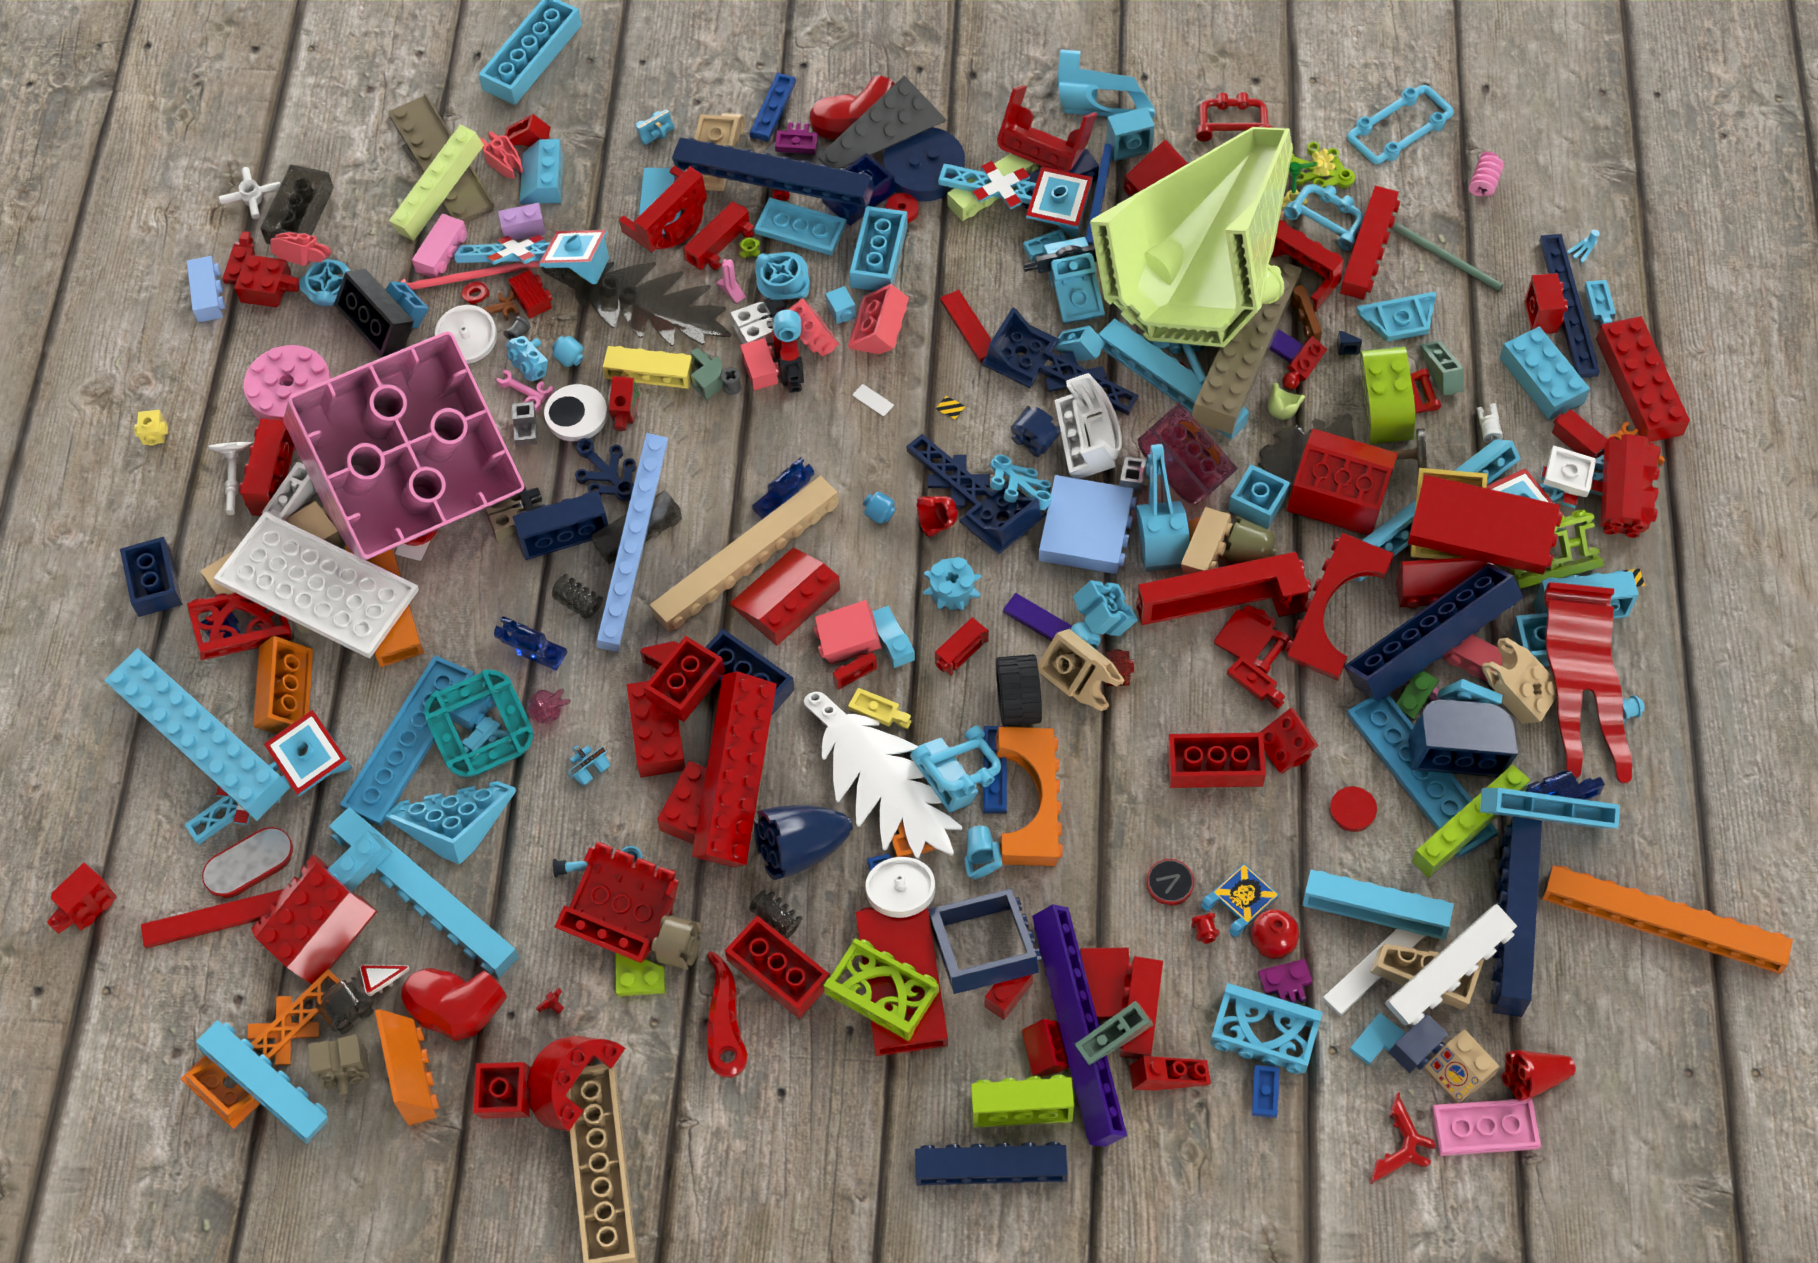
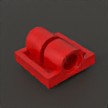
[1260,708,1319,773]

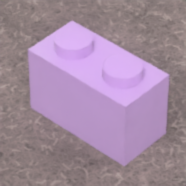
[498,203,546,240]

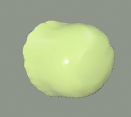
[1268,383,1305,420]

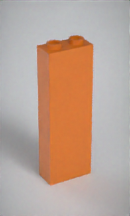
[345,545,424,667]

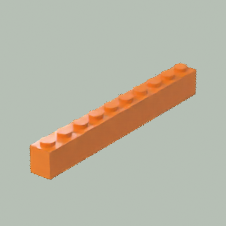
[1542,865,1793,974]

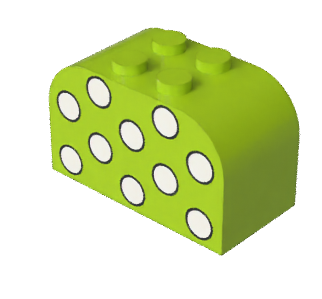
[1359,346,1415,444]

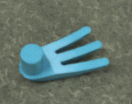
[1567,230,1599,263]

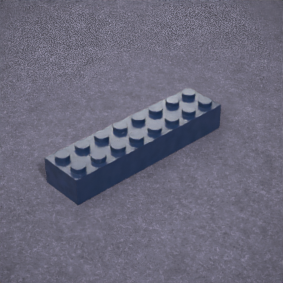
[1344,563,1523,702]
[1489,816,1542,1017]

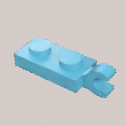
[1584,280,1616,326]

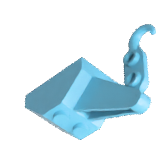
[1136,444,1190,572]

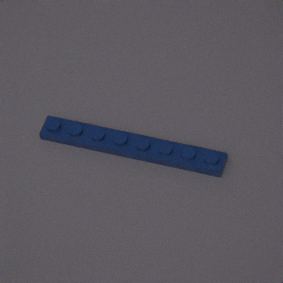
[1539,234,1600,378]

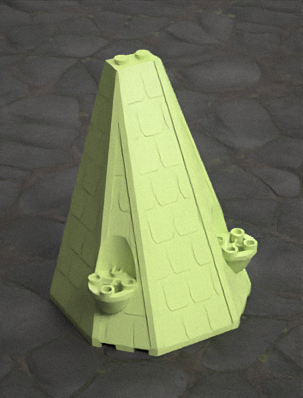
[1090,127,1293,347]

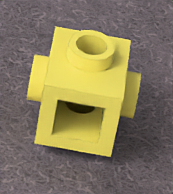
[134,410,168,445]

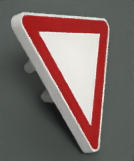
[360,965,410,996]

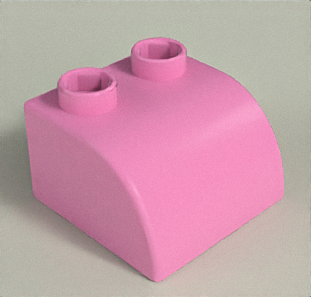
[283,331,524,560]

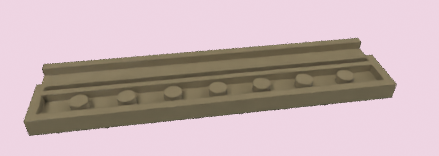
[388,93,495,224]

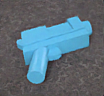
[462,717,509,754]

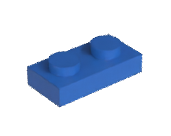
[1252,1065,1280,1118]

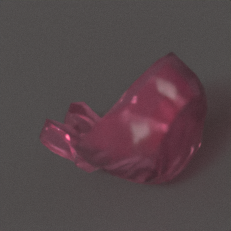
[527,689,571,724]

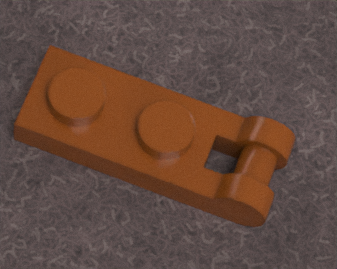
[1291,285,1322,342]

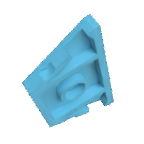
[1356,291,1436,342]

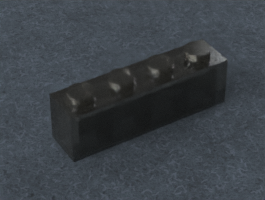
[592,490,682,565]

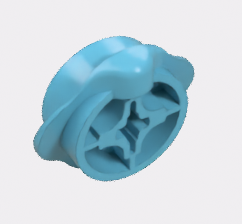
[755,252,810,301]
[299,259,350,306]

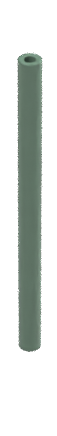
[1392,222,1503,291]

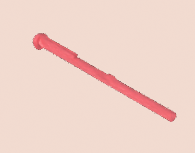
[401,261,540,290]

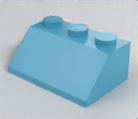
[520,139,563,204]

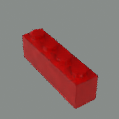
[1118,956,1163,1060]

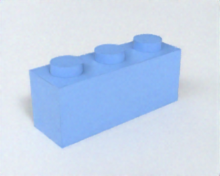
[187,256,225,323]

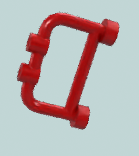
[1196,92,1273,142]

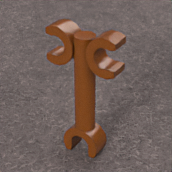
[482,290,520,321]

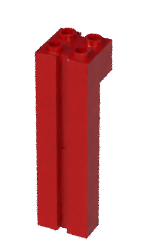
[1136,552,1311,626]

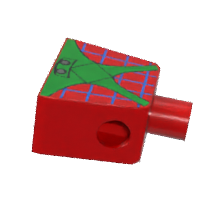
[609,376,640,431]

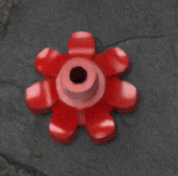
[536,987,564,1014]

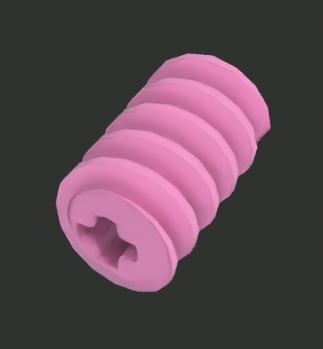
[1468,151,1504,197]

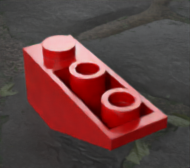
[1129,1056,1211,1091]

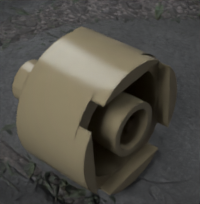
[652,916,702,970]

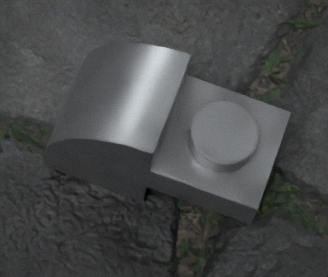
[512,402,538,447]
[1120,457,1146,493]

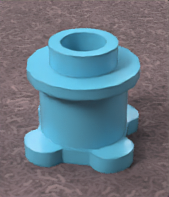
[1622,695,1645,722]

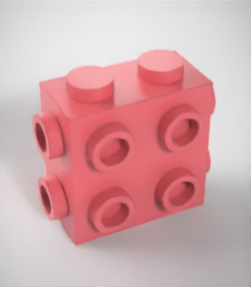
[788,298,839,357]

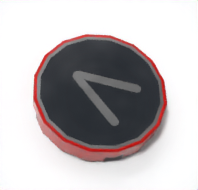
[1147,859,1194,906]

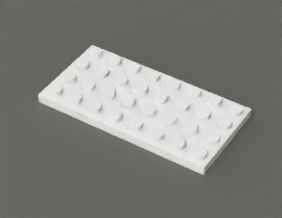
[214,512,419,659]

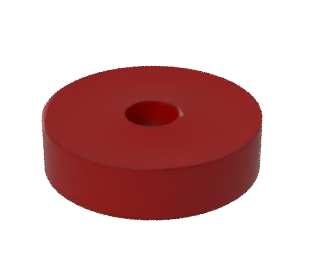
[885,193,919,224]

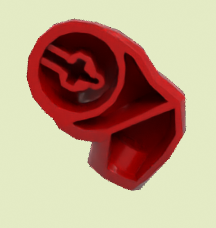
[809,76,895,140]
[401,968,507,1042]

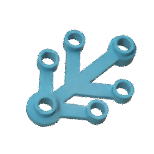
[990,455,1052,510]

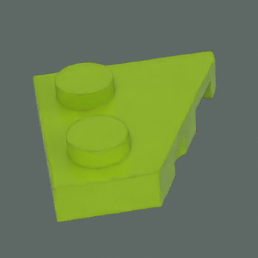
[616,953,665,996]

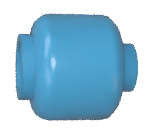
[862,491,897,524]

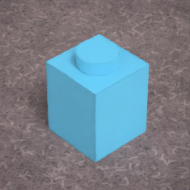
[825,286,856,324]

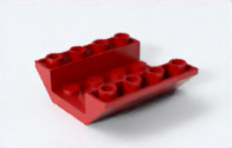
[1286,428,1398,536]

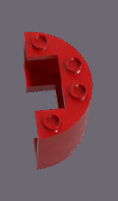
[527,1036,626,1131]

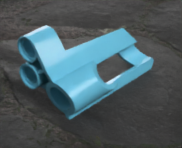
[1058,49,1156,119]

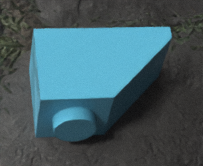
[1055,326,1105,361]

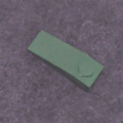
[1420,340,1464,395]
[1075,1001,1154,1065]

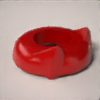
[461,281,490,306]

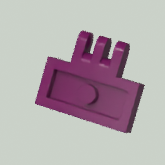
[775,122,818,154]
[1258,959,1312,1004]

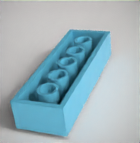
[478,0,582,105]

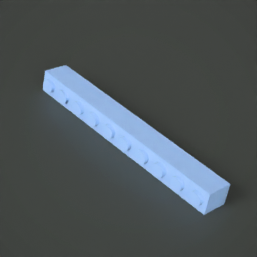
[597,433,668,652]

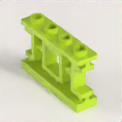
[1510,510,1604,588]

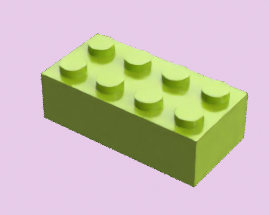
[971,1075,1074,1128]

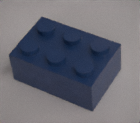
[120,537,183,617]

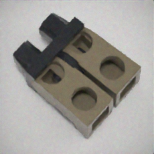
[485,485,545,543]

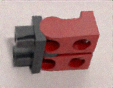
[772,329,804,393]

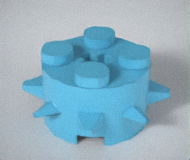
[923,557,982,610]

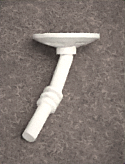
[208,442,253,515]

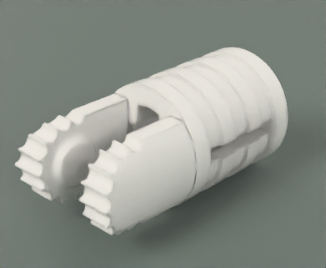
[1477,403,1503,444]

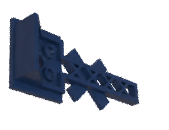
[982,307,1139,415]
[906,434,1047,555]

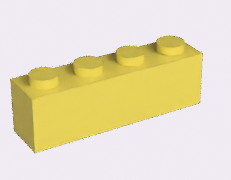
[603,346,694,389]

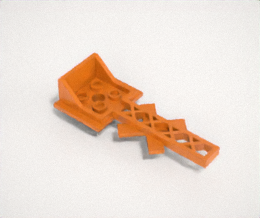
[180,969,346,1130]

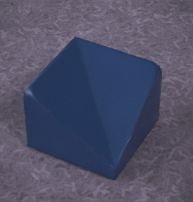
[1337,331,1362,355]

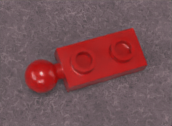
[1282,336,1328,390]

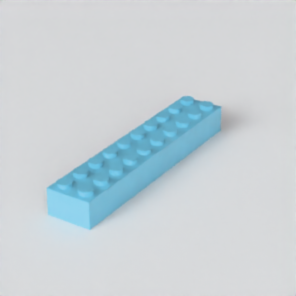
[104,648,290,821]

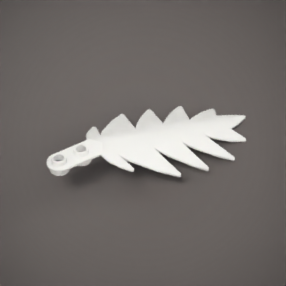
[804,692,962,859]

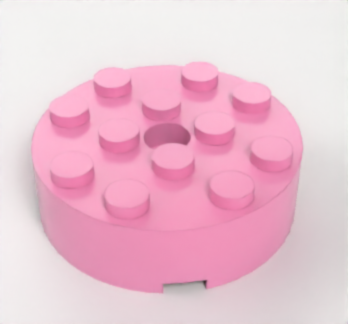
[243,345,332,421]

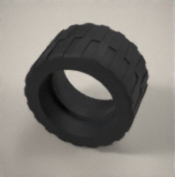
[996,654,1042,726]

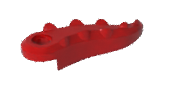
[707,951,748,1078]

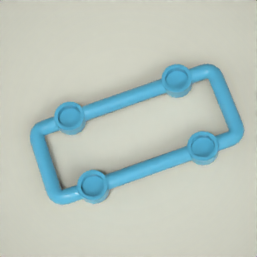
[1347,85,1454,164]

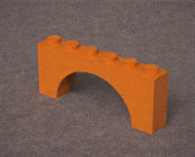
[996,727,1063,866]

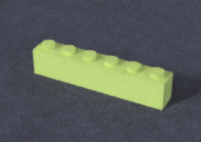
[389,125,484,241]
[947,153,1043,221]

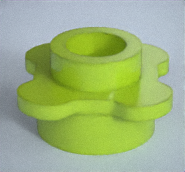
[739,238,760,258]

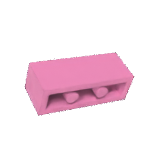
[412,214,468,278]

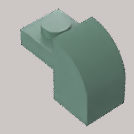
[691,348,723,400]

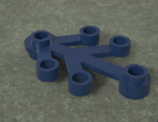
[575,438,637,501]

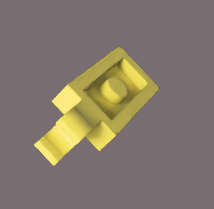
[848,688,912,730]

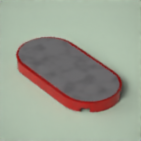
[202,827,293,898]

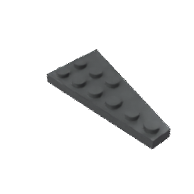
[817,75,947,169]

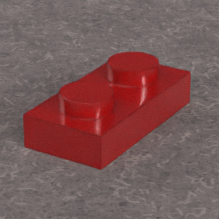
[833,651,877,690]

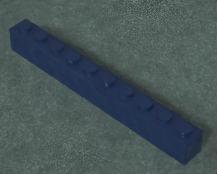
[672,137,875,208]

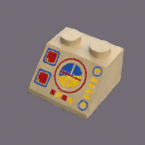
[1424,1029,1500,1103]

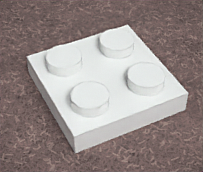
[1543,445,1596,497]

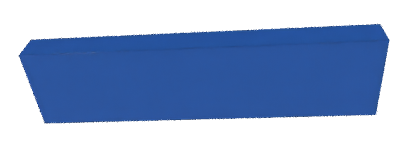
[750,73,796,142]
[983,726,1007,813]

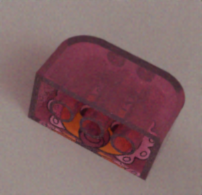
[1138,402,1238,504]

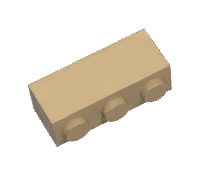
[1181,507,1234,575]

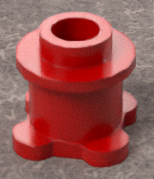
[1191,913,1220,944]

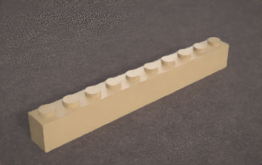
[650,475,839,633]

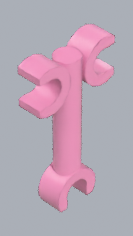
[496,370,554,413]

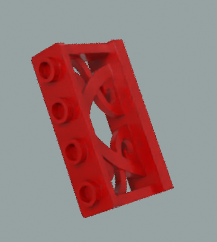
[187,593,291,661]

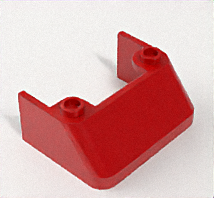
[997,85,1097,172]

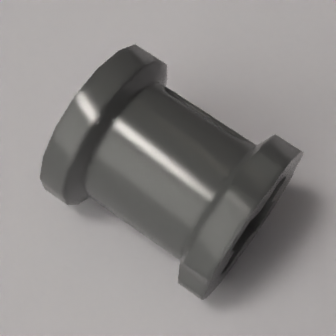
[504,316,531,340]
[721,367,742,395]

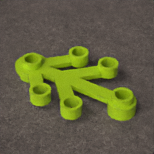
[1290,142,1356,188]

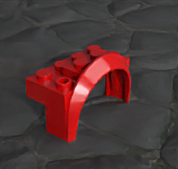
[619,165,708,253]
[1271,220,1343,312]

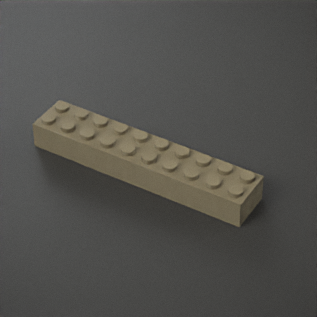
[1192,258,1302,434]

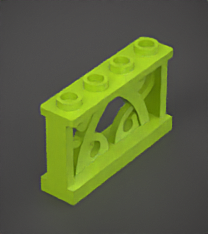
[824,938,939,1041]

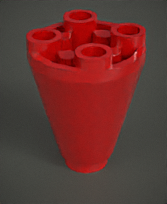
[1502,1050,1576,1101]

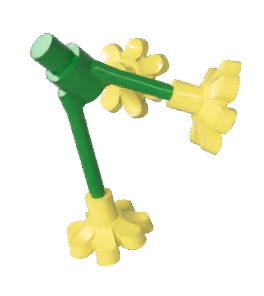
[1282,149,1335,209]

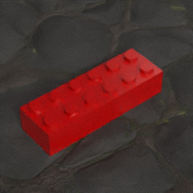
[1596,316,1690,443]

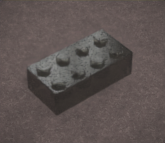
[260,164,334,245]

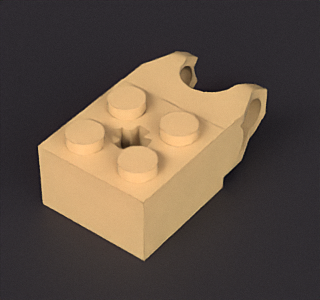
[1038,629,1125,711]
[1482,638,1557,724]

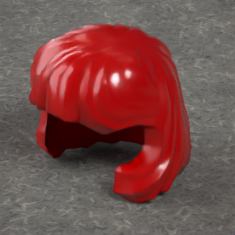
[916,496,958,537]

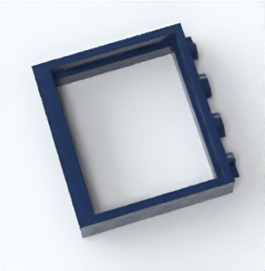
[928,888,1041,994]

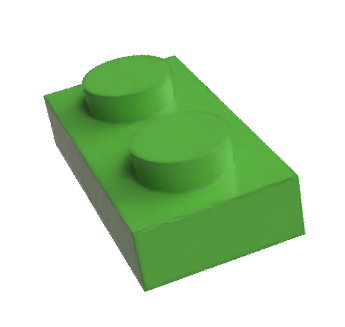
[1396,671,1439,720]

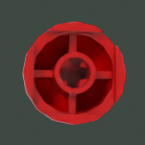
[1250,909,1299,959]

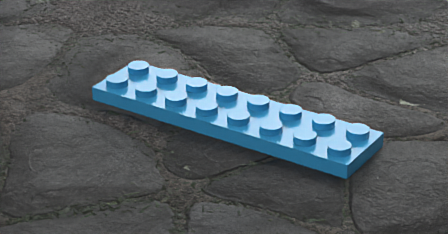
[340,655,475,827]
[1346,695,1498,858]

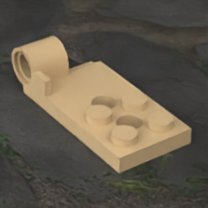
[694,113,745,191]

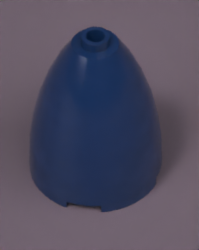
[754,805,853,880]

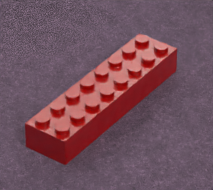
[692,671,776,868]

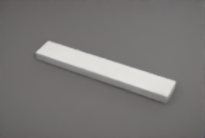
[1323,929,1427,1017]

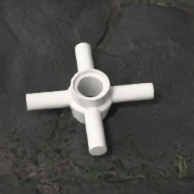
[219,167,282,219]

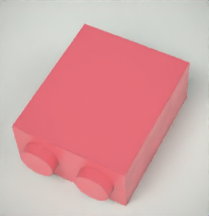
[814,600,882,665]

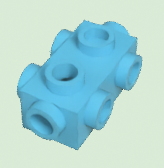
[506,335,548,381]

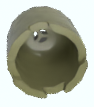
[1221,516,1277,564]

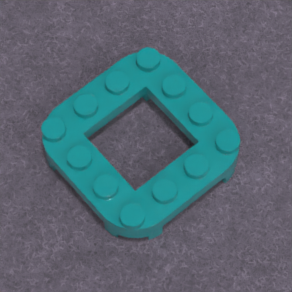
[424,669,533,778]

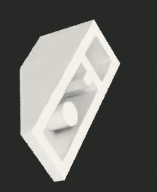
[262,462,316,520]

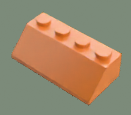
[253,636,313,733]

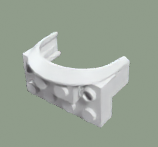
[1055,373,1122,479]

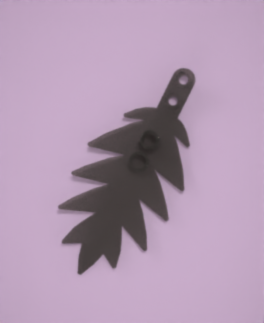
[541,262,731,346]

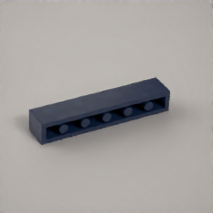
[915,1142,1068,1185]

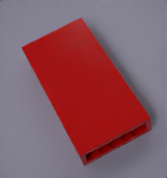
[1408,474,1563,575]
[856,907,948,1057]

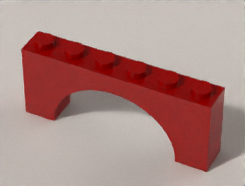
[1285,533,1394,681]

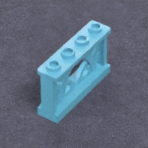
[1210,983,1323,1074]

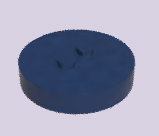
[883,127,965,202]

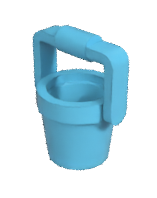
[964,826,1002,880]

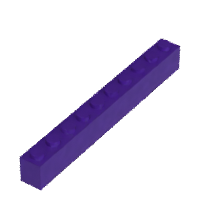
[1032,904,1128,1147]

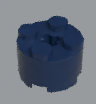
[1011,406,1061,457]

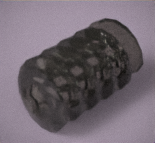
[552,574,603,619]
[749,890,803,939]

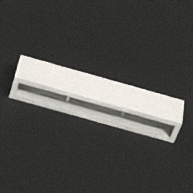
[1384,904,1517,1026]

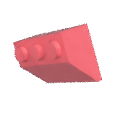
[848,284,909,355]

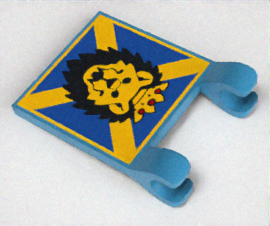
[1201,863,1279,937]

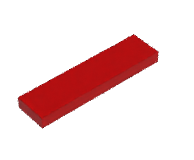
[940,290,992,363]

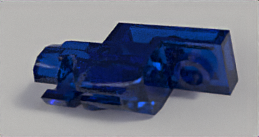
[752,457,814,519]
[494,616,568,671]
[1525,771,1605,800]

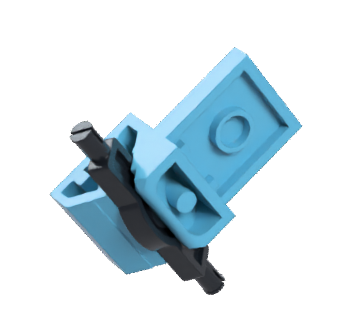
[1023,237,1105,324]

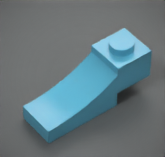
[873,605,915,668]

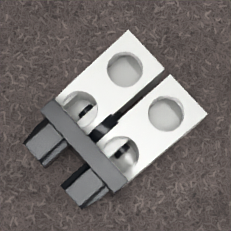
[730,298,786,344]

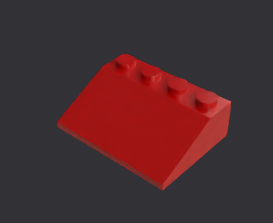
[729,547,840,646]

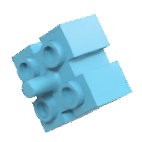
[1073,580,1138,636]

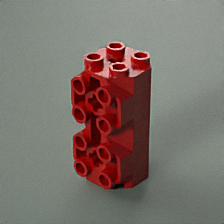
[1600,434,1661,538]

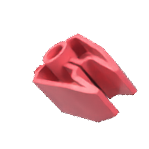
[480,131,523,179]
[271,232,331,266]

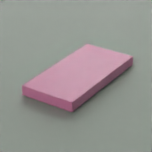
[1432,1098,1541,1156]

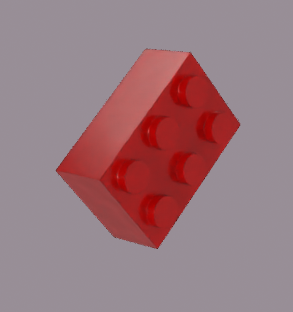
[644,636,725,722]
[657,761,707,845]

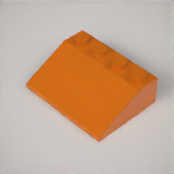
[375,1009,440,1126]

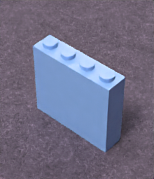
[1039,475,1137,574]

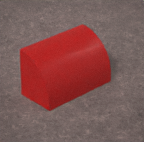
[1022,1019,1069,1076]

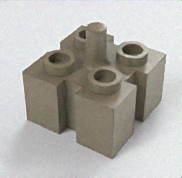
[308,1034,371,1095]

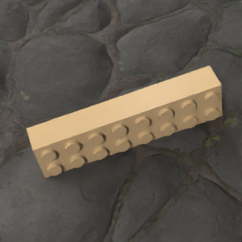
[566,1064,638,1263]

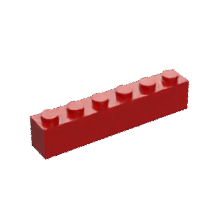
[1340,185,1401,300]

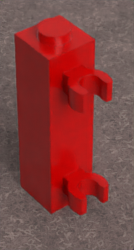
[683,201,755,271]

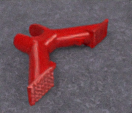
[1369,1092,1435,1184]

